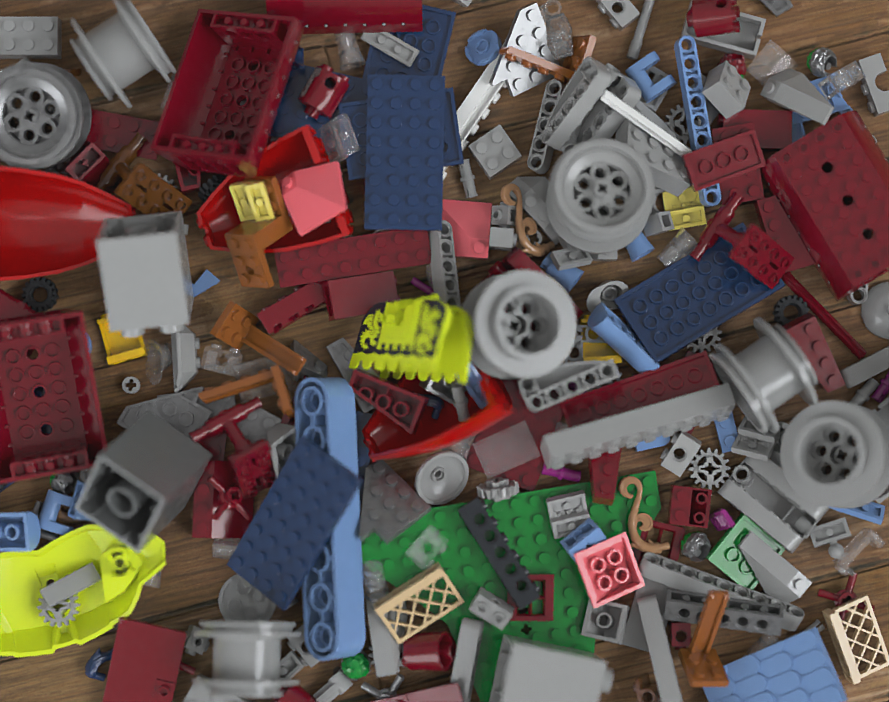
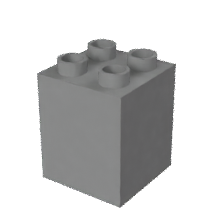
[96,211,194,338]
[489,634,613,702]

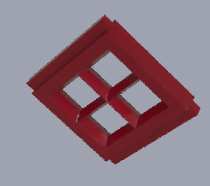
[633,521,686,565]
[507,573,554,621]

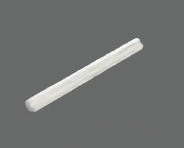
[600,90,692,157]

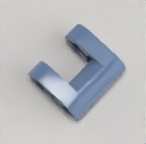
[625,51,677,103]
[38,489,74,535]

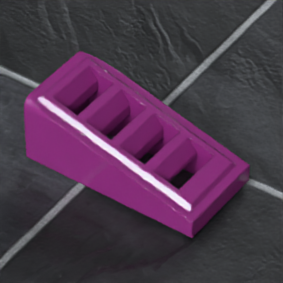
[709,508,735,531]

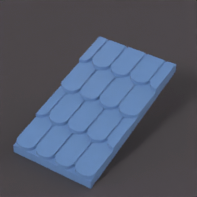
[703,627,848,702]

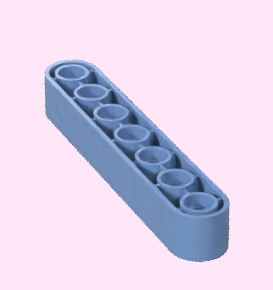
[294,377,365,661]

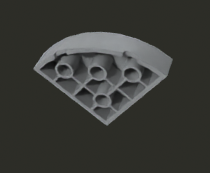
[615,101,691,197]

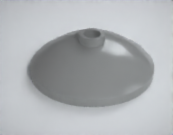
[861,282,889,339]
[415,451,469,505]

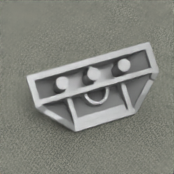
[510,177,559,246]
[171,324,201,393]

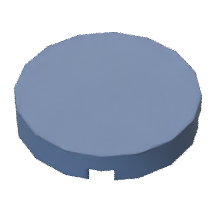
[465,29,502,66]

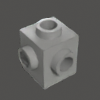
[491,202,516,228]
[184,625,210,656]

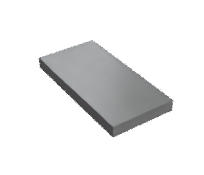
[622,576,677,652]

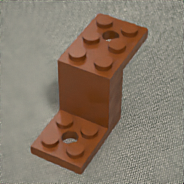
[224,176,293,288]

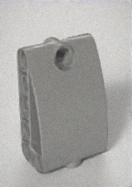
[541,57,642,154]
[517,358,620,411]
[717,456,829,554]

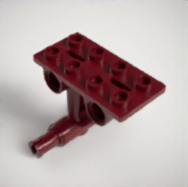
[689,192,794,289]
[188,396,276,500]

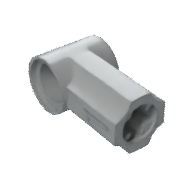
[313,669,353,702]

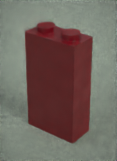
[717,109,792,151]
[322,271,401,321]

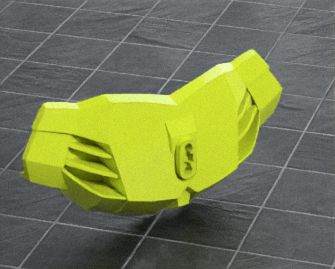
[0,525,166,657]

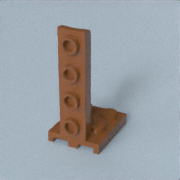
[499,35,597,83]
[210,300,307,376]
[198,365,295,419]
[678,590,729,687]

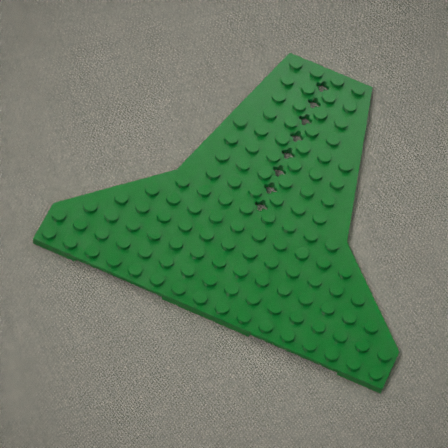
[360,470,661,702]

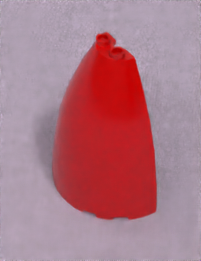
[196,125,354,253]
[0,166,136,281]
[362,360,514,462]

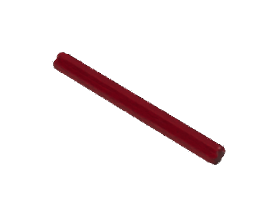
[781,272,867,359]

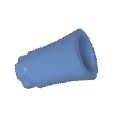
[626,232,655,262]
[540,252,584,293]

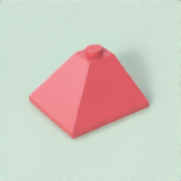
[280,161,347,236]
[442,199,492,260]
[573,532,645,609]

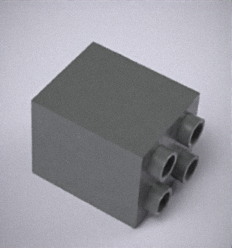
[75,411,212,554]

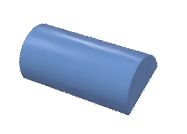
[587,302,660,373]
[0,512,41,552]

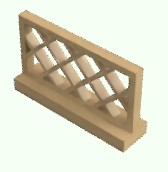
[373,562,464,644]
[822,594,889,685]

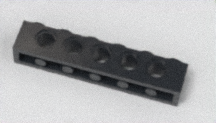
[457,497,540,610]

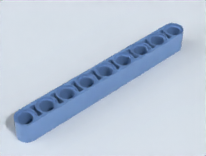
[674,35,721,207]

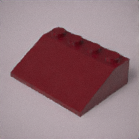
[192,460,254,539]

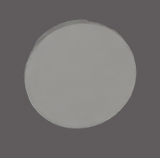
[218,574,276,622]

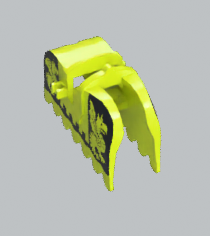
[349,294,473,384]

